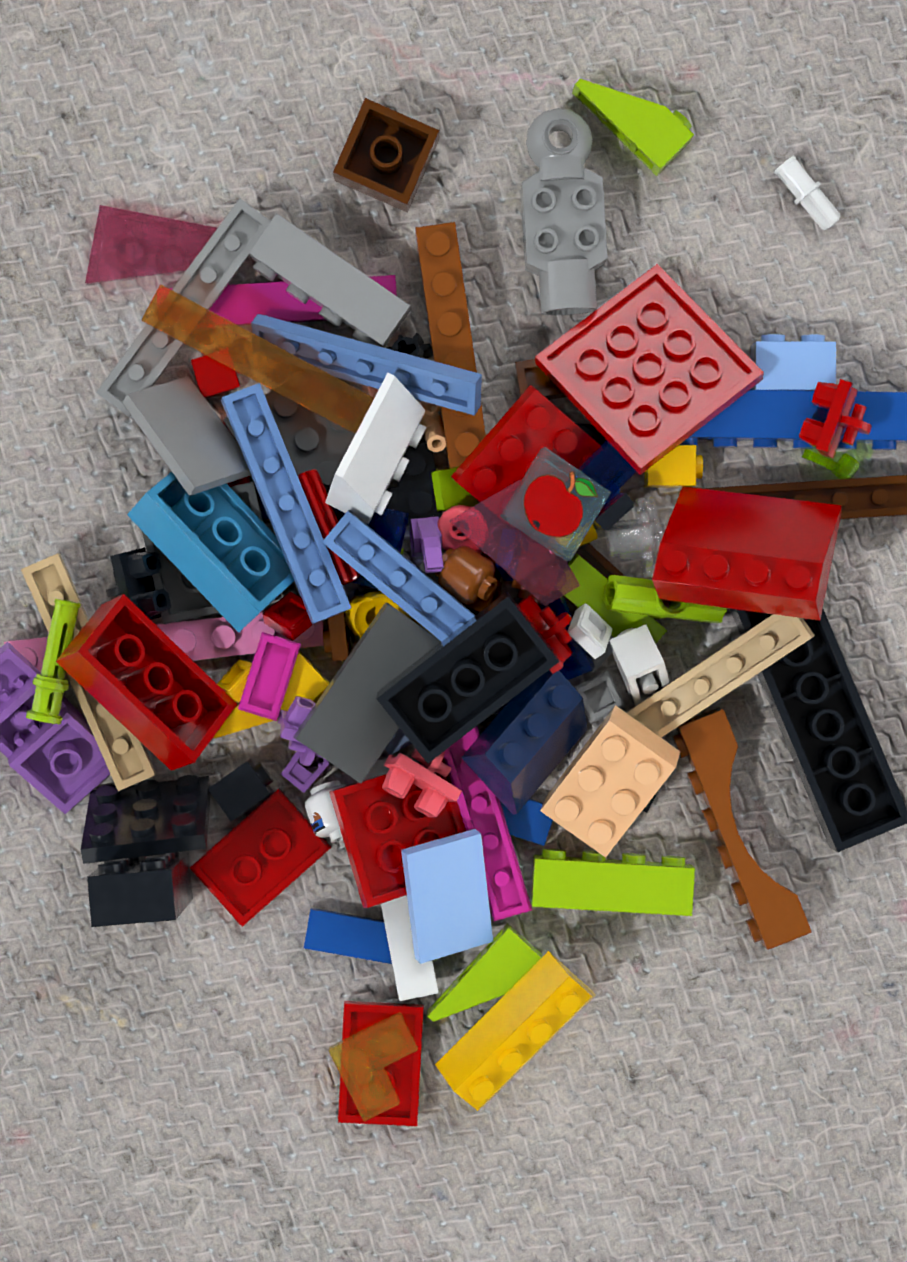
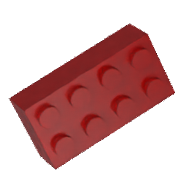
[56,594,237,771]

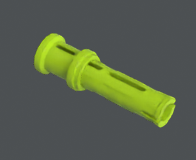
[26,599,81,724]

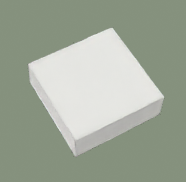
[568,603,613,659]

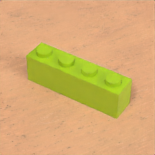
[530,848,695,916]

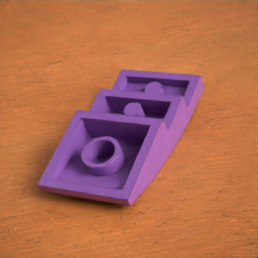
[0,642,110,814]

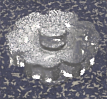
[606,497,665,578]

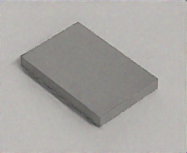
[123,376,251,496]

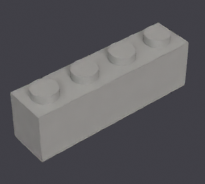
[249,213,410,348]

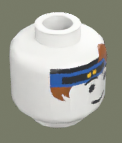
[305,780,346,843]

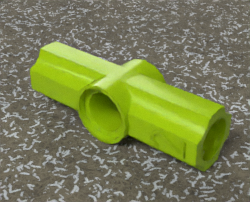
[603,575,727,624]

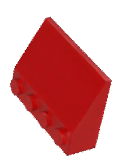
[652,486,842,621]

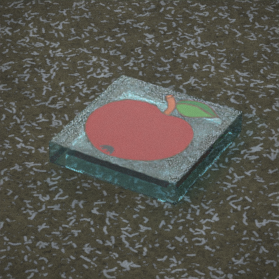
[500,447,611,561]

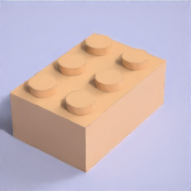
[540,705,680,858]

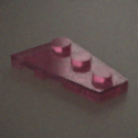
[85,205,217,285]
[448,480,580,606]

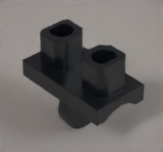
[106,547,171,620]

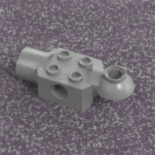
[520,108,608,315]

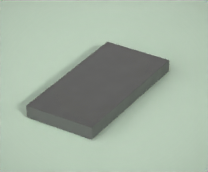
[293,603,441,783]

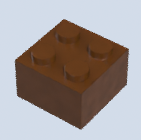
[333,98,440,213]

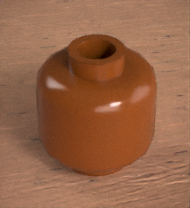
[435,546,497,606]

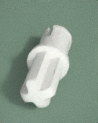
[774,155,841,230]

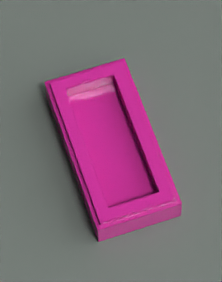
[238,632,301,721]

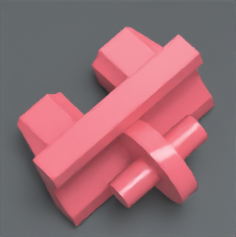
[382,749,462,818]

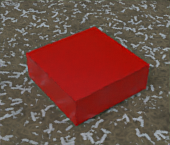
[191,348,241,399]
[263,591,313,641]

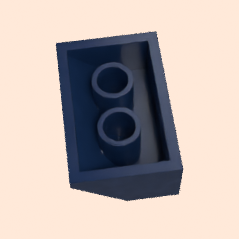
[461,670,587,815]

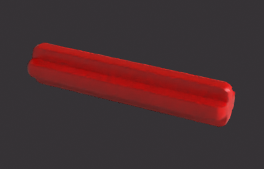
[298,469,360,585]

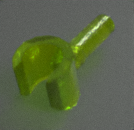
[802,449,860,479]

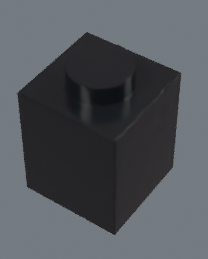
[208,759,274,821]

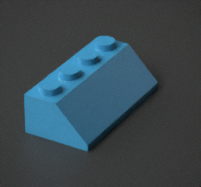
[127,472,294,633]

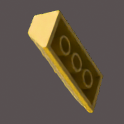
[435,951,596,1111]

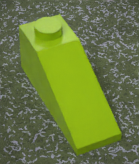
[572,79,694,176]
[427,923,543,1022]

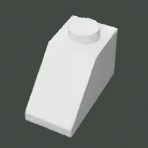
[609,625,670,707]

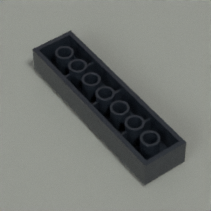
[729,608,907,852]

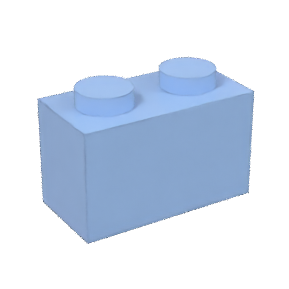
[750,334,836,391]

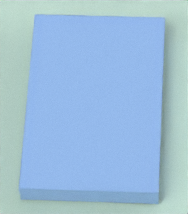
[401,829,493,964]

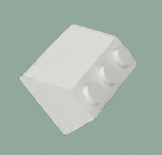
[325,373,426,525]

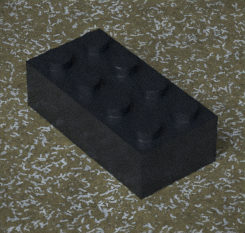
[376,591,559,763]
[87,852,193,927]

